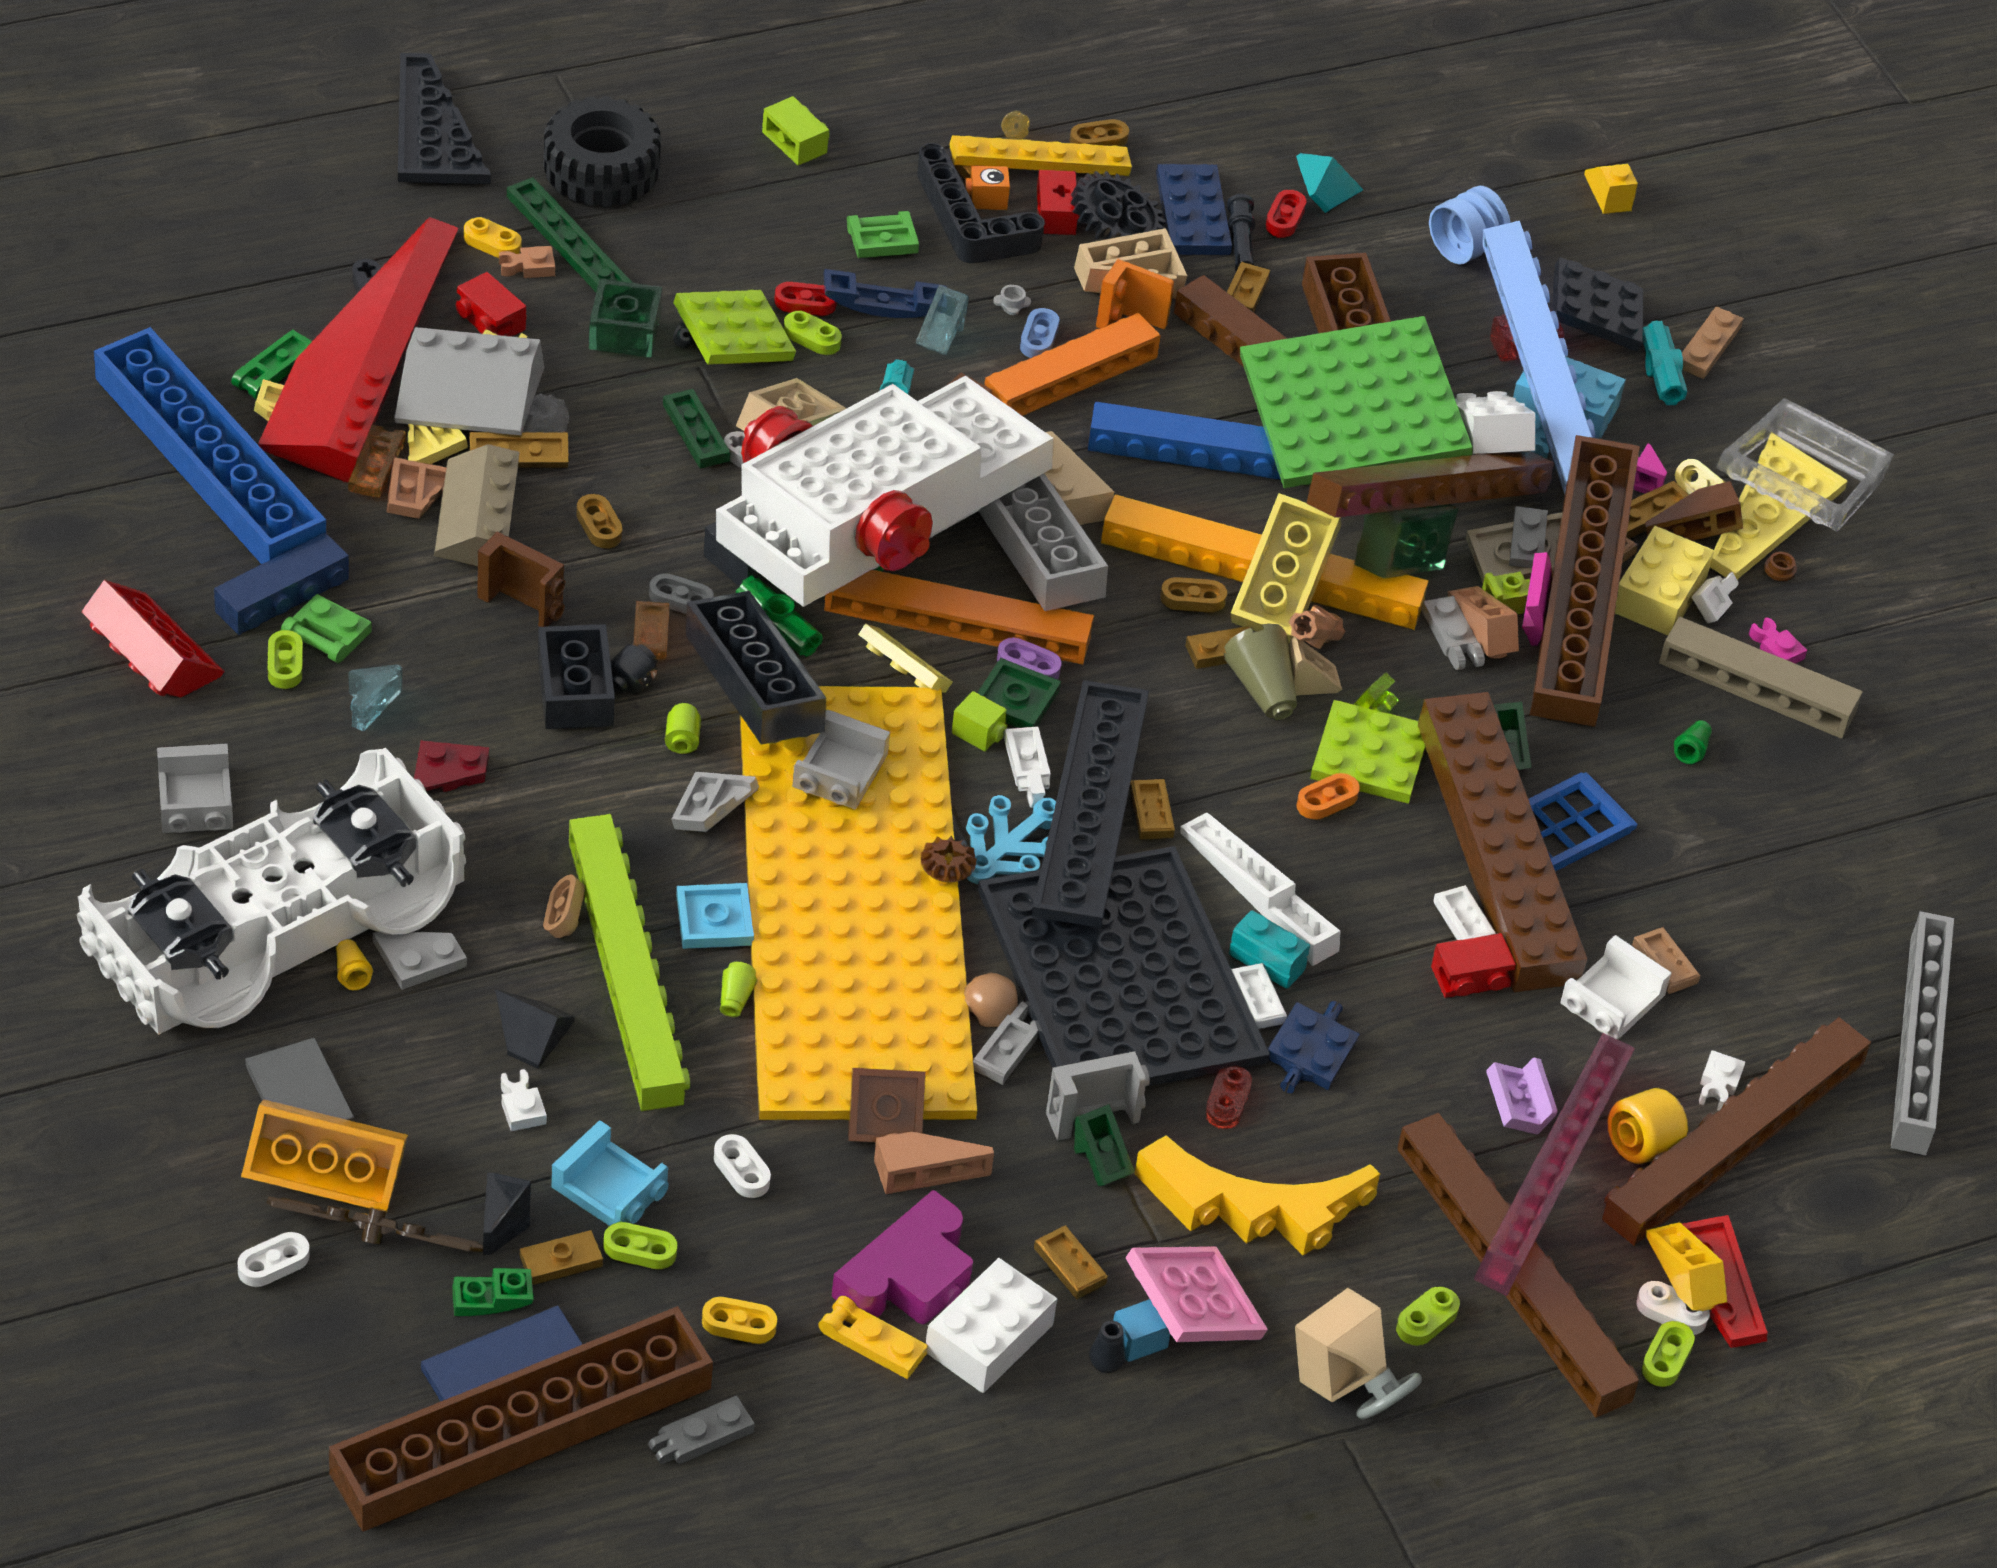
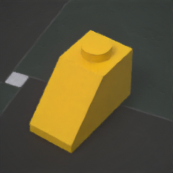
[1584,164,1638,214]

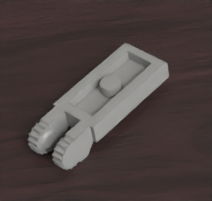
[1422,596,1485,670]
[973,1001,1038,1085]

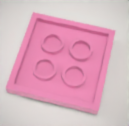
[1126,1247,1268,1342]

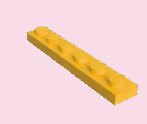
[949,135,1132,176]

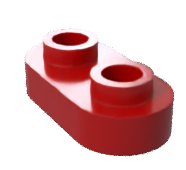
[1265,190,1306,238]
[774,282,837,316]

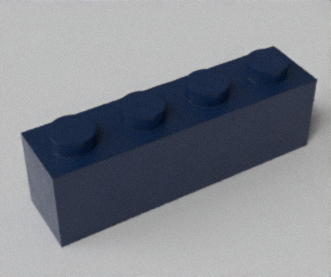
[214,533,349,635]

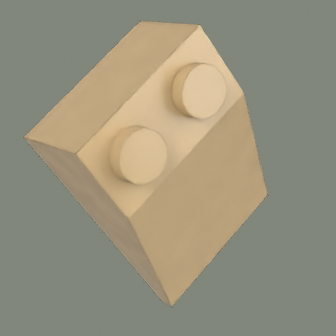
[736,378,847,431]

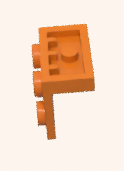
[1096,259,1174,329]

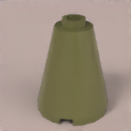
[1223,623,1297,720]

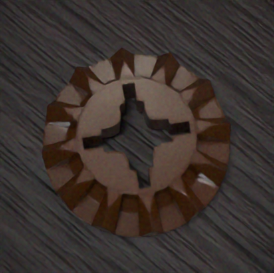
[921,835,977,882]

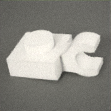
[1692,572,1739,623]

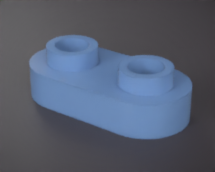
[1020,308,1059,358]

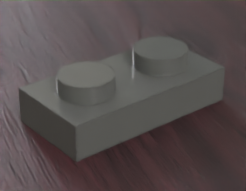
[1509,506,1548,568]

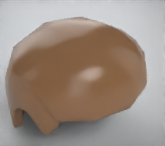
[964,972,1018,1027]

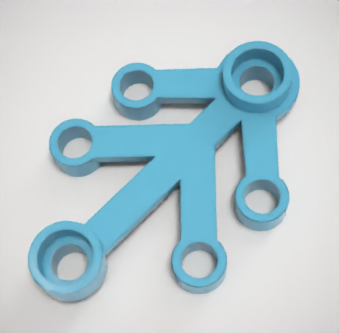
[966,795,1056,884]

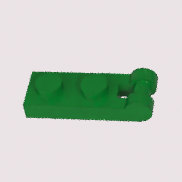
[231,329,312,400]

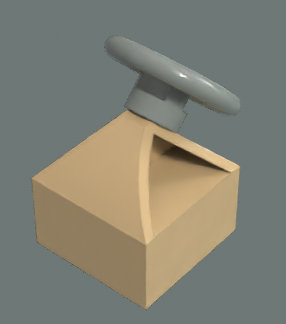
[1295,1288,1422,1420]

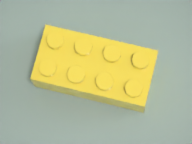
[1231,493,1341,644]

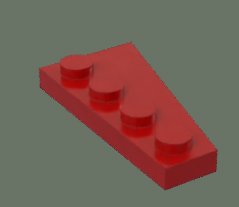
[1682,1215,1768,1348]

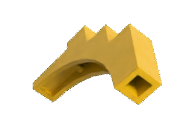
[1135,1135,1380,1255]

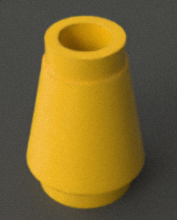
[336,939,373,990]

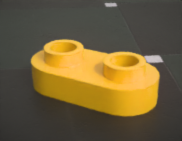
[464,217,522,258]
[702,1297,777,1344]

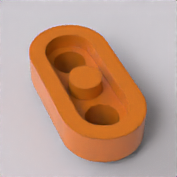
[1297,773,1360,820]

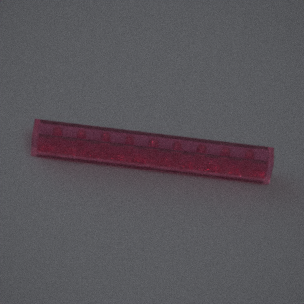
[1474,1033,1635,1296]

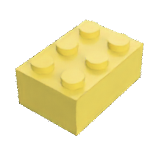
[1615,526,1714,635]

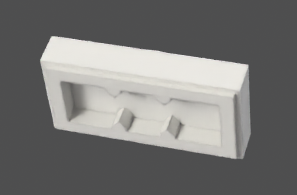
[1433,885,1496,940]
[1231,963,1287,1029]

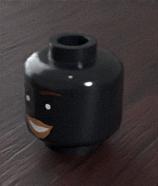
[610,644,658,694]

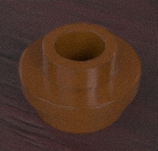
[1764,551,1797,581]

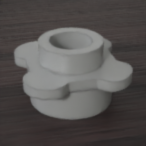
[994,285,1031,315]

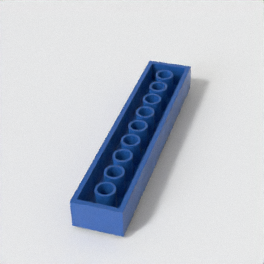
[94,327,326,564]

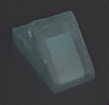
[915,285,969,356]
[349,664,402,732]

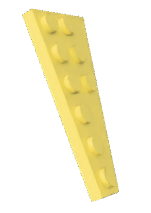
[1710,432,1848,580]

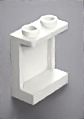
[1560,935,1671,1041]

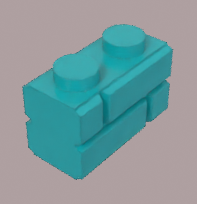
[1229,910,1310,989]

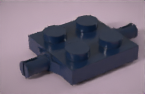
[1268,1001,1360,1093]

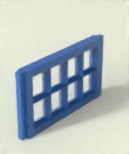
[1528,772,1638,871]

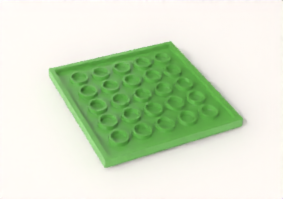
[1240,316,1473,488]

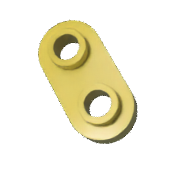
[1675,459,1725,495]

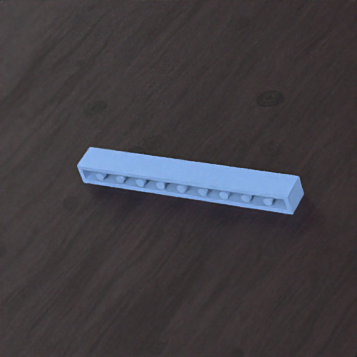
[1482,221,1595,494]

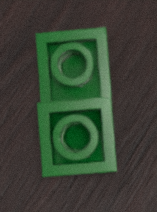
[452,1268,533,1316]

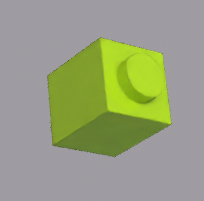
[952,691,1007,751]

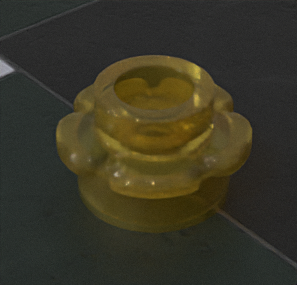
[1001,111,1030,140]

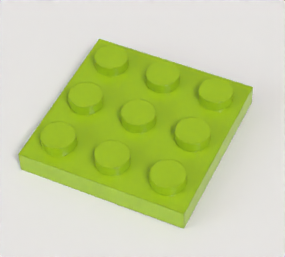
[673,290,796,365]
[1310,700,1425,804]

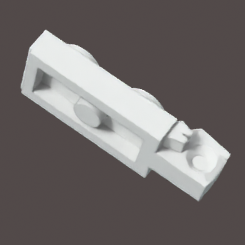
[1004,727,1051,808]

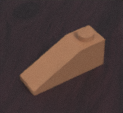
[1448,586,1519,658]
[874,1132,994,1194]

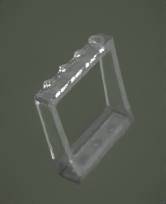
[1716,398,1894,532]

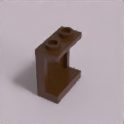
[477,531,566,627]

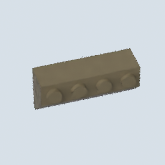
[434,444,520,566]

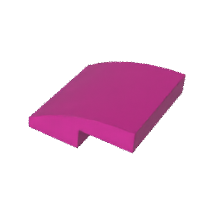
[1522,552,1552,646]

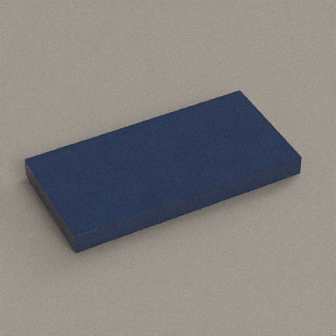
[421,1305,582,1401]

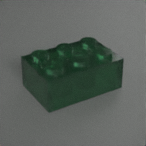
[1354,504,1459,579]

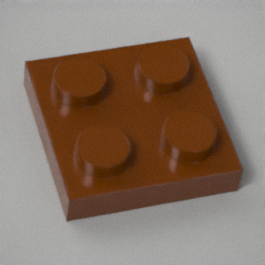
[848,1068,926,1142]

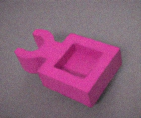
[1749,617,1807,664]

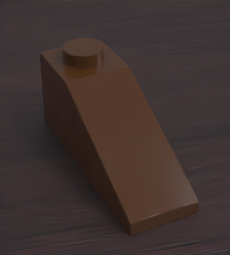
[1645,481,1743,541]

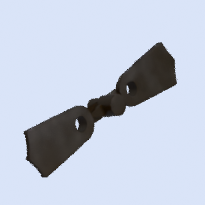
[267,1197,483,1252]

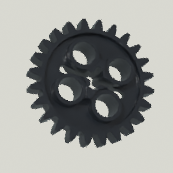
[1070,171,1166,240]

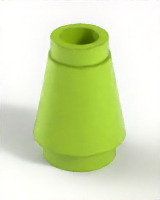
[720,962,757,1017]

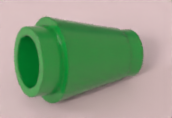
[1674,720,1712,764]

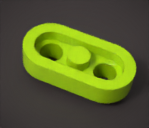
[783,311,842,355]
[268,630,303,689]
[603,1222,678,1269]
[1396,1287,1460,1346]
[1642,1321,1695,1387]

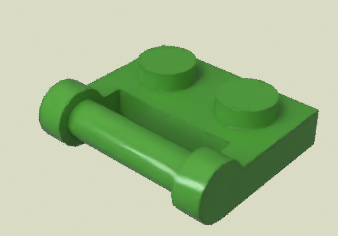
[847,211,919,258]
[281,594,372,663]

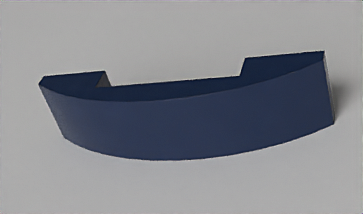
[823,269,948,318]

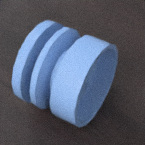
[1429,185,1510,265]

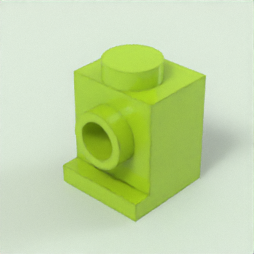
[1482,571,1530,614]

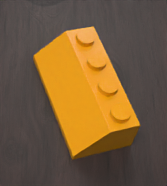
[241,1100,408,1213]

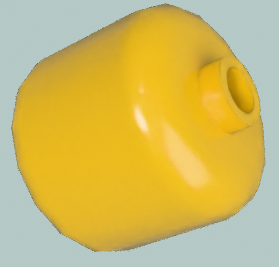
[1607,1088,1688,1164]

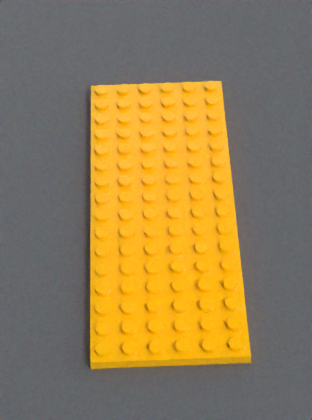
[740,686,977,1120]

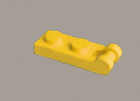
[818,1296,928,1379]

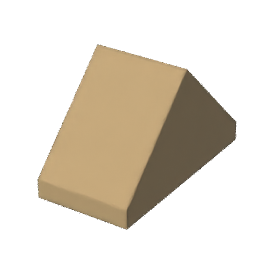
[1289,637,1342,695]

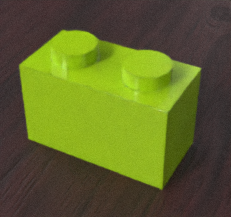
[762,96,829,165]

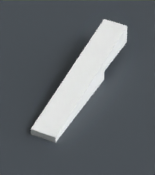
[1180,813,1340,966]

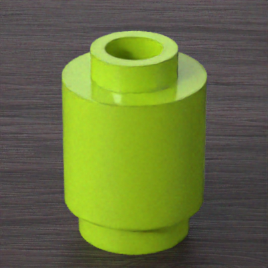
[665,703,701,754]

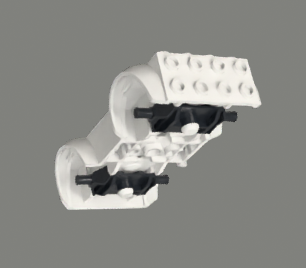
[77,747,466,1035]

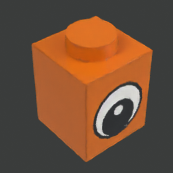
[964,166,1010,210]

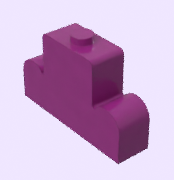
[831,1190,973,1324]

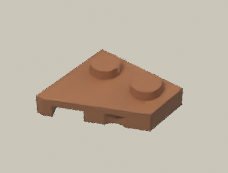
[387,457,446,519]

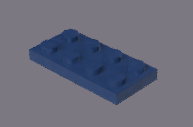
[1156,164,1232,255]

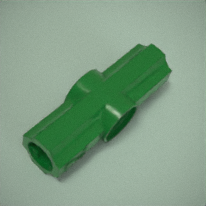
[736,576,823,657]

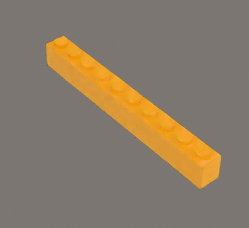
[1101,495,1428,630]

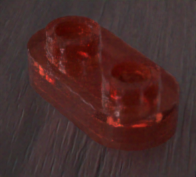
[1205,1066,1252,1129]

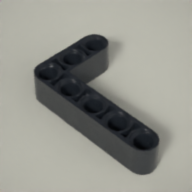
[917,143,1045,264]

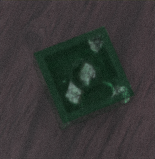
[589,279,663,357]

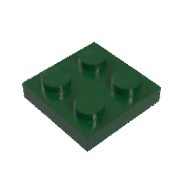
[978,658,1061,728]

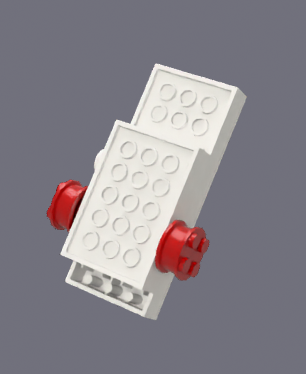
[716,376,1053,607]

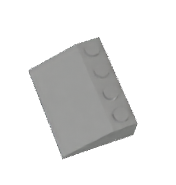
[395,327,544,435]

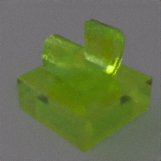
[1354,672,1399,713]

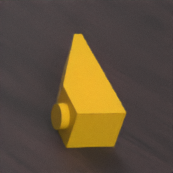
[1646,1222,1727,1311]

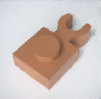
[499,246,555,278]

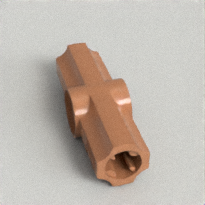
[1289,605,1345,649]

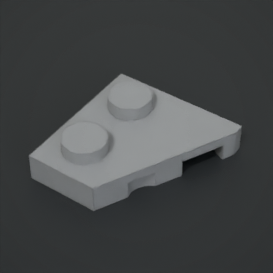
[373,932,467,990]

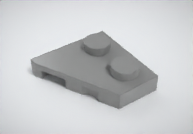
[671,772,759,832]

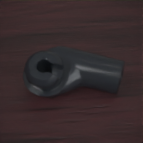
[673,321,694,348]

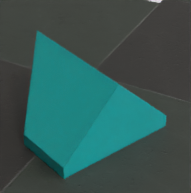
[1296,153,1363,213]

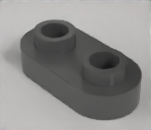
[649,574,714,614]

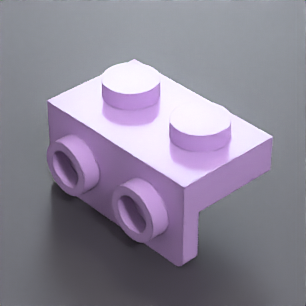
[1486,1058,1558,1135]

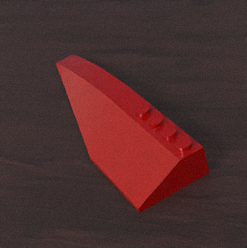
[258,217,459,483]

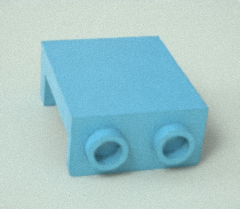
[551,1120,669,1226]

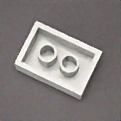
[1455,391,1535,454]
[926,1258,1057,1393]

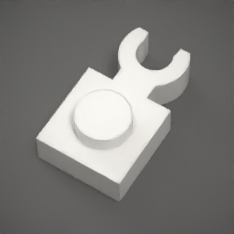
[1699,1050,1745,1110]
[501,1069,547,1131]

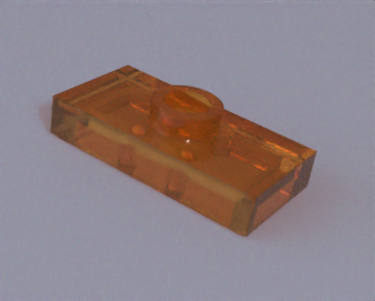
[633,601,670,659]

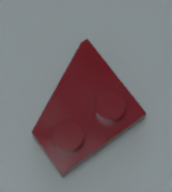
[414,740,489,792]

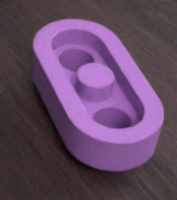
[997,638,1061,679]

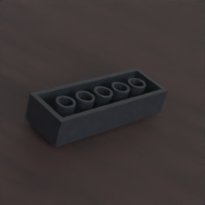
[686,590,826,745]

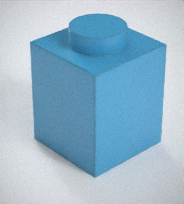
[1113,1299,1170,1362]

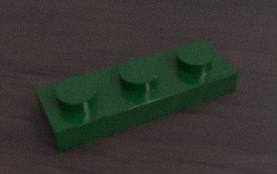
[663,389,730,469]

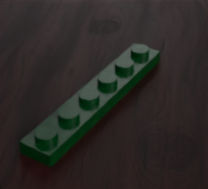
[507,177,635,305]

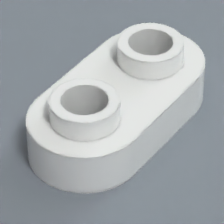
[714,1134,771,1198]
[238,1232,310,1287]
[1636,1281,1710,1335]

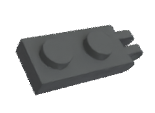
[648,1395,755,1464]

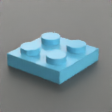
[676,883,754,949]

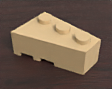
[1074,228,1187,299]
[1044,431,1114,525]

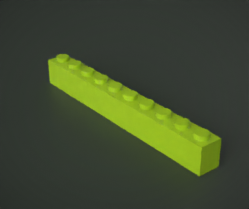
[569,814,690,1111]

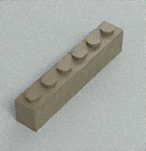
[1659,616,1863,739]

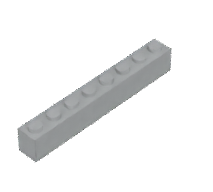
[1891,911,1954,1155]

